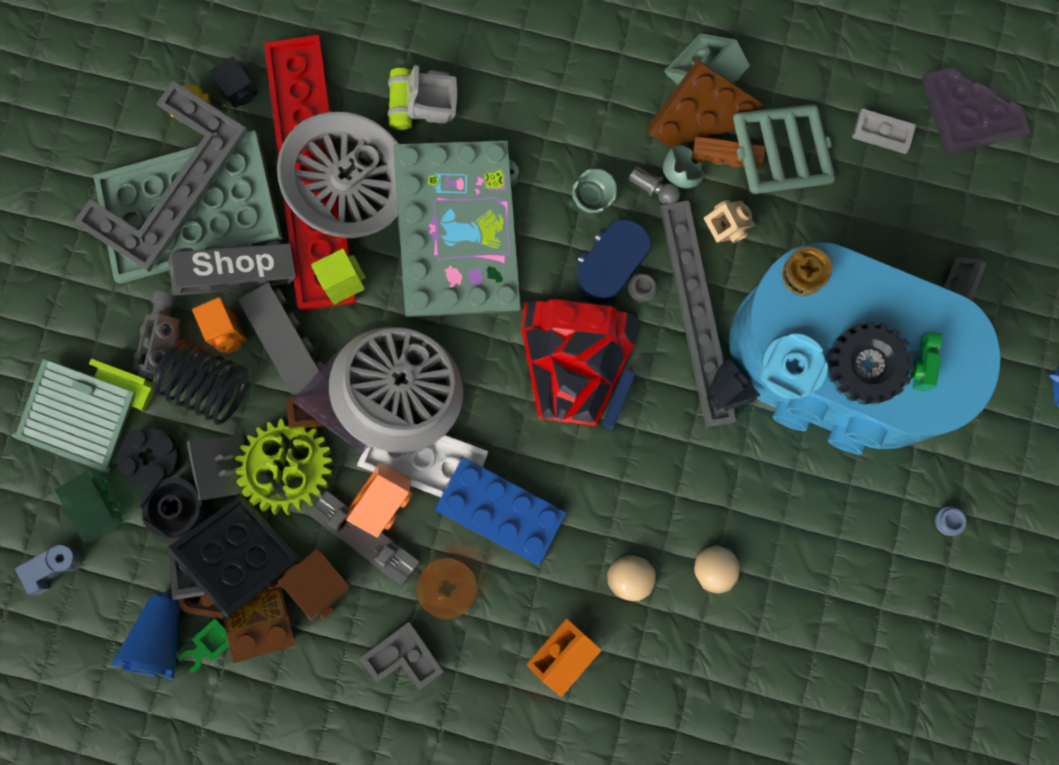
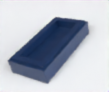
[602,370,635,431]

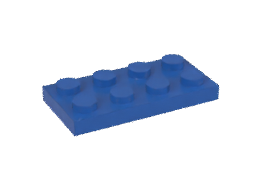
[434,457,566,565]

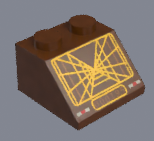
[222,582,295,663]

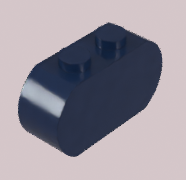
[576,220,650,304]

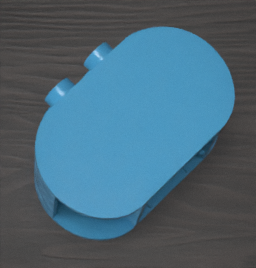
[729,242,1000,454]

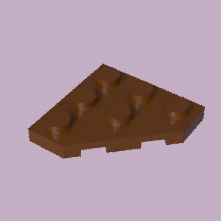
[646,59,762,147]

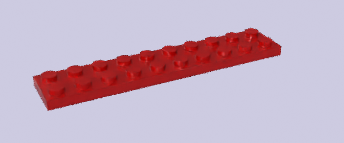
[264,35,357,312]

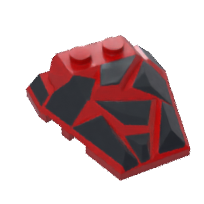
[521,299,638,426]

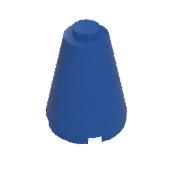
[112,591,180,680]

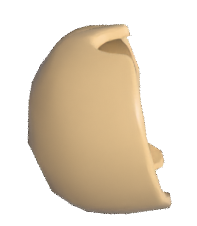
[694,545,740,594]
[607,555,656,601]

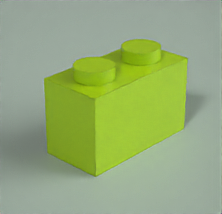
[311,249,366,305]

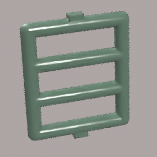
[733,104,835,194]

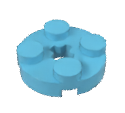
[760,334,828,399]

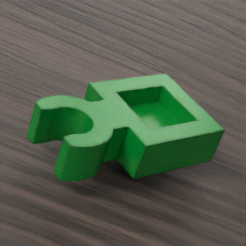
[910,331,942,392]
[178,618,229,673]

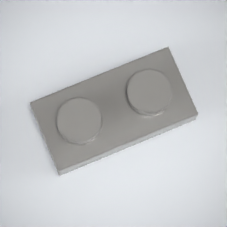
[852,109,916,154]

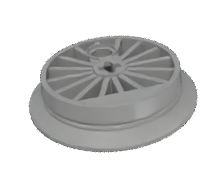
[277,112,398,238]
[329,327,463,452]

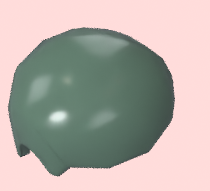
[663,145,704,189]
[572,168,617,213]

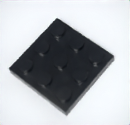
[168,494,300,619]

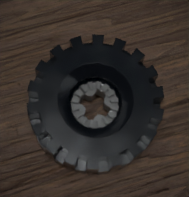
[827,322,915,405]

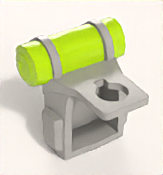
[388,65,457,131]

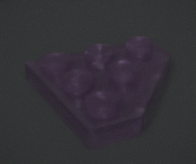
[922,68,1030,155]

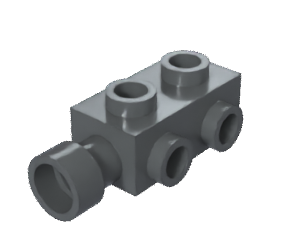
[133,291,180,380]

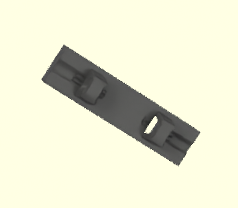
[308,490,420,586]

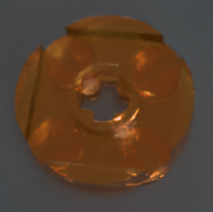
[417,558,477,619]

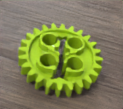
[235,419,333,515]

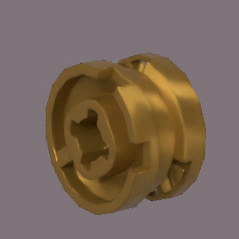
[782,247,832,296]

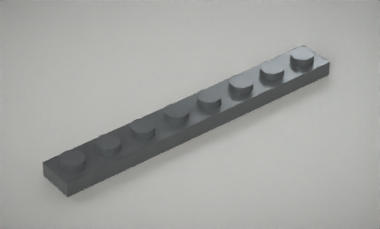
[660,200,736,428]

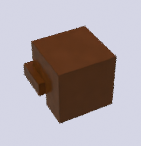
[278,549,349,622]

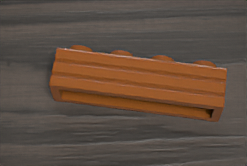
[692,136,765,169]

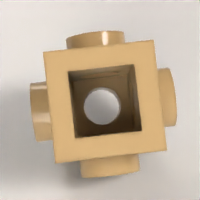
[704,200,755,243]

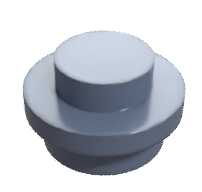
[935,506,966,536]

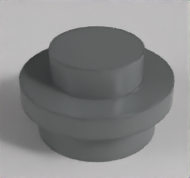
[628,274,657,302]

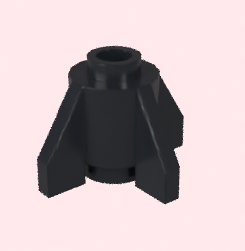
[706,360,760,412]

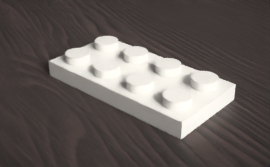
[357,419,489,497]

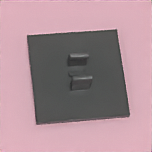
[187,435,246,500]

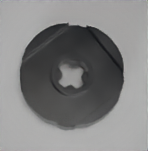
[118,428,180,487]

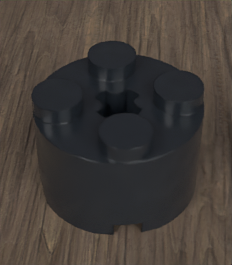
[140,477,212,538]

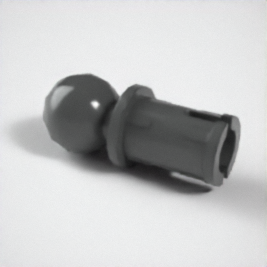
[629,165,680,205]

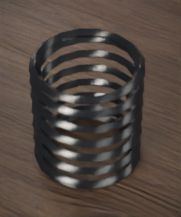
[153,338,249,425]

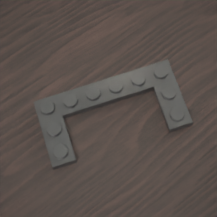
[73,81,247,272]

